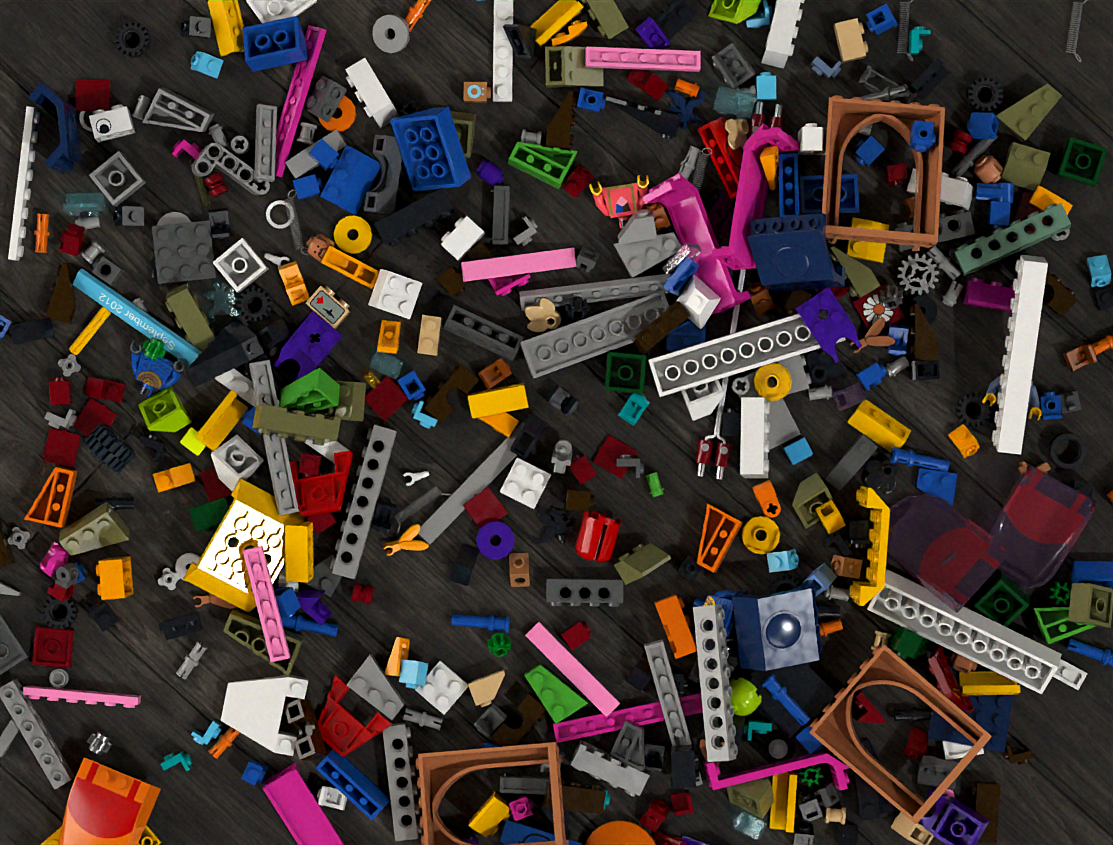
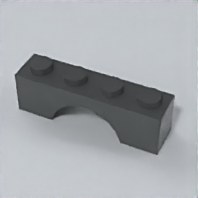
[364,135,402,215]

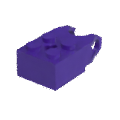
[795,287,862,363]
[274,311,343,381]
[920,789,990,845]

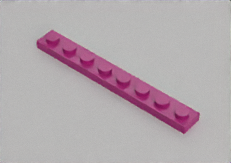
[275,25,326,177]
[553,692,703,743]

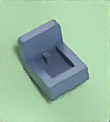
[811,56,842,79]

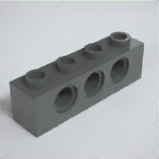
[893,209,975,252]
[443,305,524,361]
[546,578,623,607]

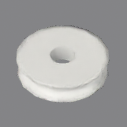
[175,553,201,582]

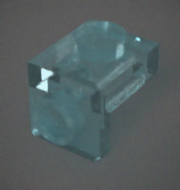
[370,352,404,379]
[734,812,767,840]

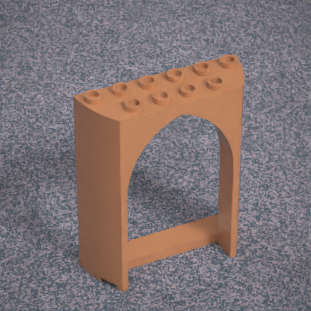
[822,95,945,251]
[809,644,992,825]
[416,742,569,845]

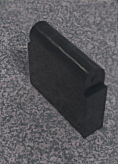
[747,663,836,738]

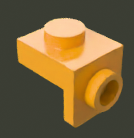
[948,424,980,458]

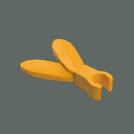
[383,524,429,556]

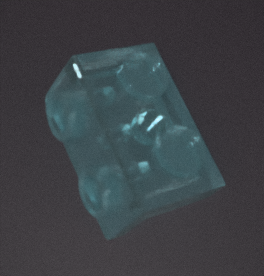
[713,86,756,119]
[63,193,105,216]

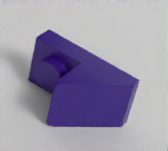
[635,16,670,50]
[296,590,332,625]

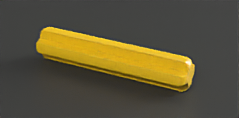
[69,306,111,355]

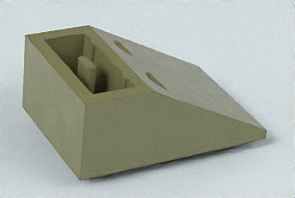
[545,46,604,88]
[828,246,880,299]
[306,381,366,421]

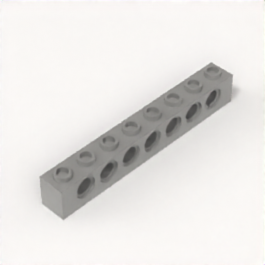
[330,425,397,579]
[693,604,738,762]

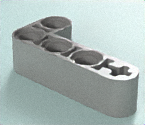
[192,143,270,196]

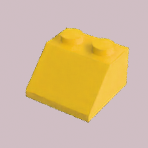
[845,218,889,263]
[468,792,512,838]

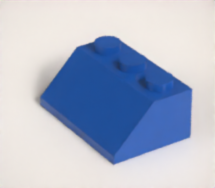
[243,16,308,72]
[320,145,381,215]
[799,174,859,214]
[1071,561,1113,589]

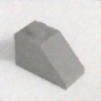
[618,209,657,245]

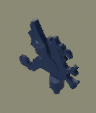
[667,91,705,129]

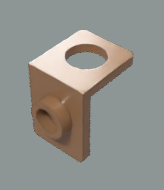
[509,553,530,587]

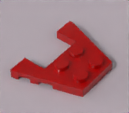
[289,450,353,517]
[318,676,393,757]

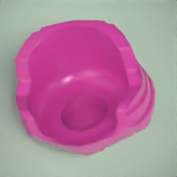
[40,542,69,577]

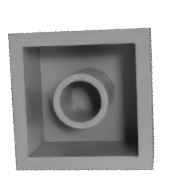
[89,151,146,207]

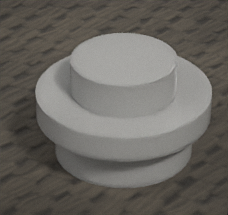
[49,669,69,688]
[768,739,788,759]

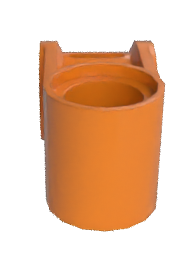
[752,480,781,518]

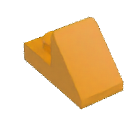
[377,320,401,354]
[153,463,196,492]

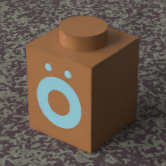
[464,82,491,103]

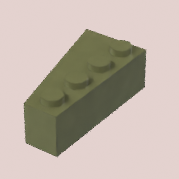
[581,0,629,39]
[165,281,217,352]
[252,404,341,446]
[223,609,305,677]

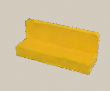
[208,0,244,56]
[530,0,584,48]
[468,383,528,418]
[196,390,248,451]
[848,398,911,452]
[285,522,314,583]
[959,672,1021,695]
[769,772,797,833]

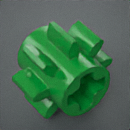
[141,337,167,361]
[1049,582,1072,605]
[487,633,511,657]
[799,765,823,787]

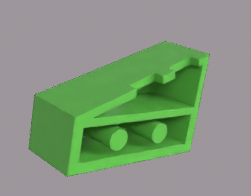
[508,142,578,189]
[279,368,340,413]

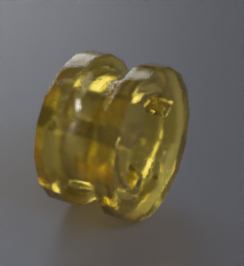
[363,370,381,389]

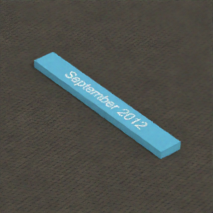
[73,269,202,366]

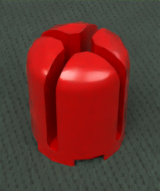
[575,511,622,563]

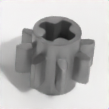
[879,285,903,309]
[87,731,112,755]

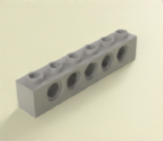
[0,679,75,789]
[383,722,422,841]

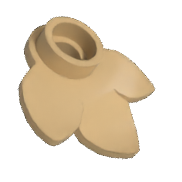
[725,118,749,150]
[525,297,561,332]

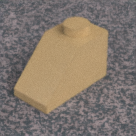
[468,669,505,707]
[891,812,934,845]

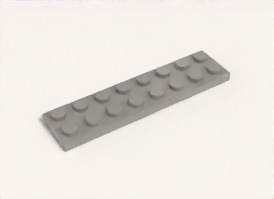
[520,291,669,379]

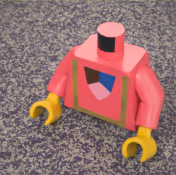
[589,175,649,229]

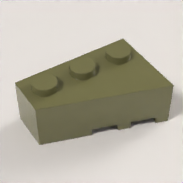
[996,83,1062,142]
[59,502,130,556]

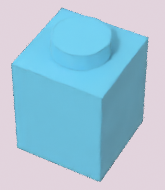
[756,72,776,101]
[399,659,428,689]

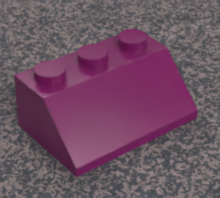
[963,278,1015,313]

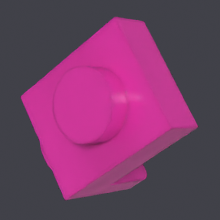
[172,140,202,159]
[509,795,534,821]

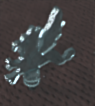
[203,282,241,324]

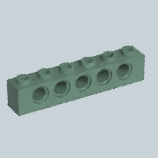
[955,203,1071,276]

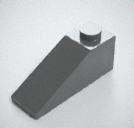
[825,435,878,491]

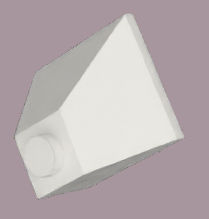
[676,275,721,329]
[681,379,725,421]
[211,435,264,491]

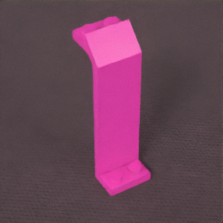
[712,123,800,270]
[643,173,751,314]
[703,751,850,790]
[263,762,345,845]

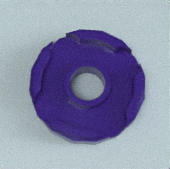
[476,521,514,559]

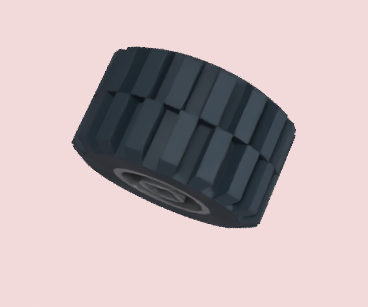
[84,423,136,472]

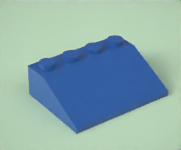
[390,106,471,191]

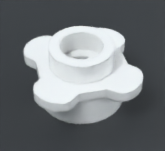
[158,568,180,590]

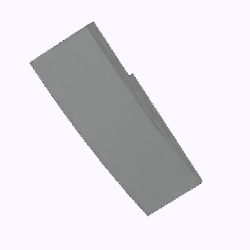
[285,130,347,179]

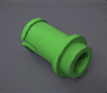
[645,472,664,497]

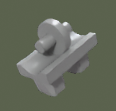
[551,439,573,474]

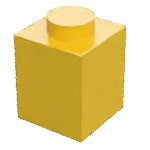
[815,500,846,535]

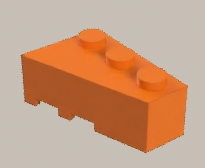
[24,467,78,528]

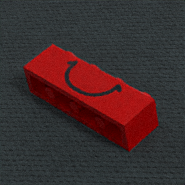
[697,117,743,199]

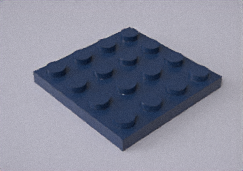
[927,664,1013,752]

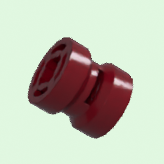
[947,129,973,155]
[204,172,229,198]
[352,583,374,605]

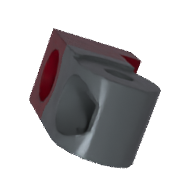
[47,563,79,602]

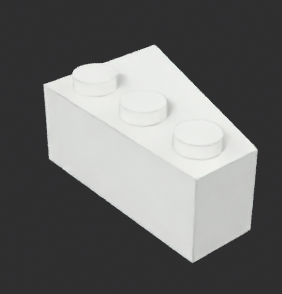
[345,58,400,128]
[798,123,827,155]

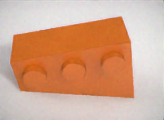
[697,503,743,573]
[654,594,697,659]

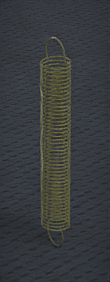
[190,158,211,212]

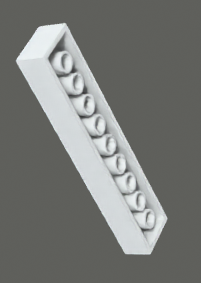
[992,255,1048,454]
[649,309,846,397]
[867,570,1062,694]

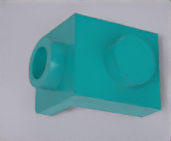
[618,393,650,426]
[160,751,192,771]

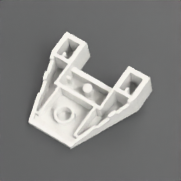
[221,675,308,756]

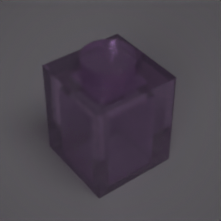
[832,382,867,411]

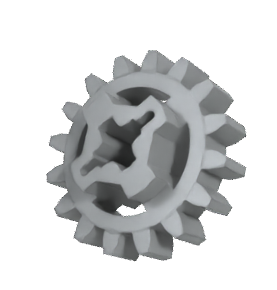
[897,254,939,295]

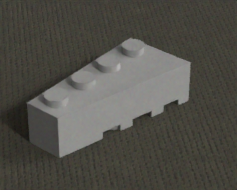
[571,740,650,797]

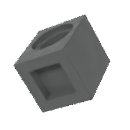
[92,256,124,286]

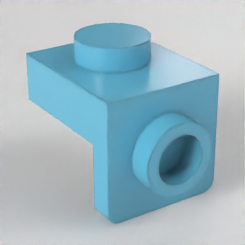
[190,51,224,78]
[1087,255,1111,287]
[412,400,438,429]
[767,549,799,573]
[191,719,222,745]

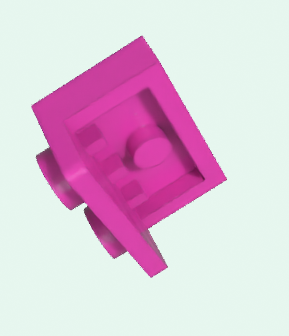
[488,273,531,296]

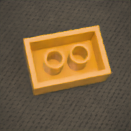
[96,556,134,600]

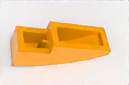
[321,246,380,289]

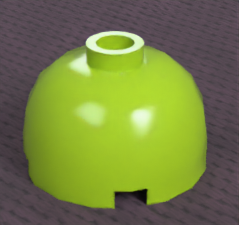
[729,678,762,716]

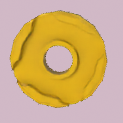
[334,216,372,254]
[753,362,792,401]
[742,516,780,554]

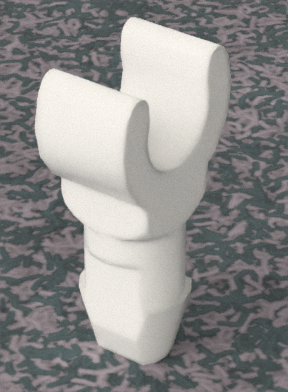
[264,253,290,267]
[403,471,429,486]

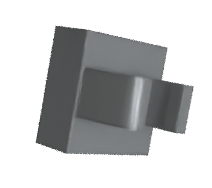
[576,247,600,272]
[1060,391,1081,414]
[814,782,840,808]

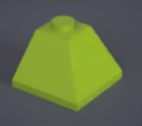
[708,0,761,24]
[138,386,192,432]

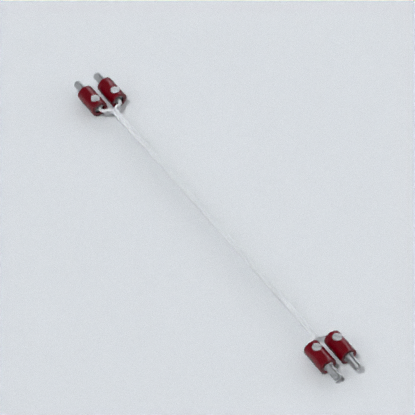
[695,101,784,480]

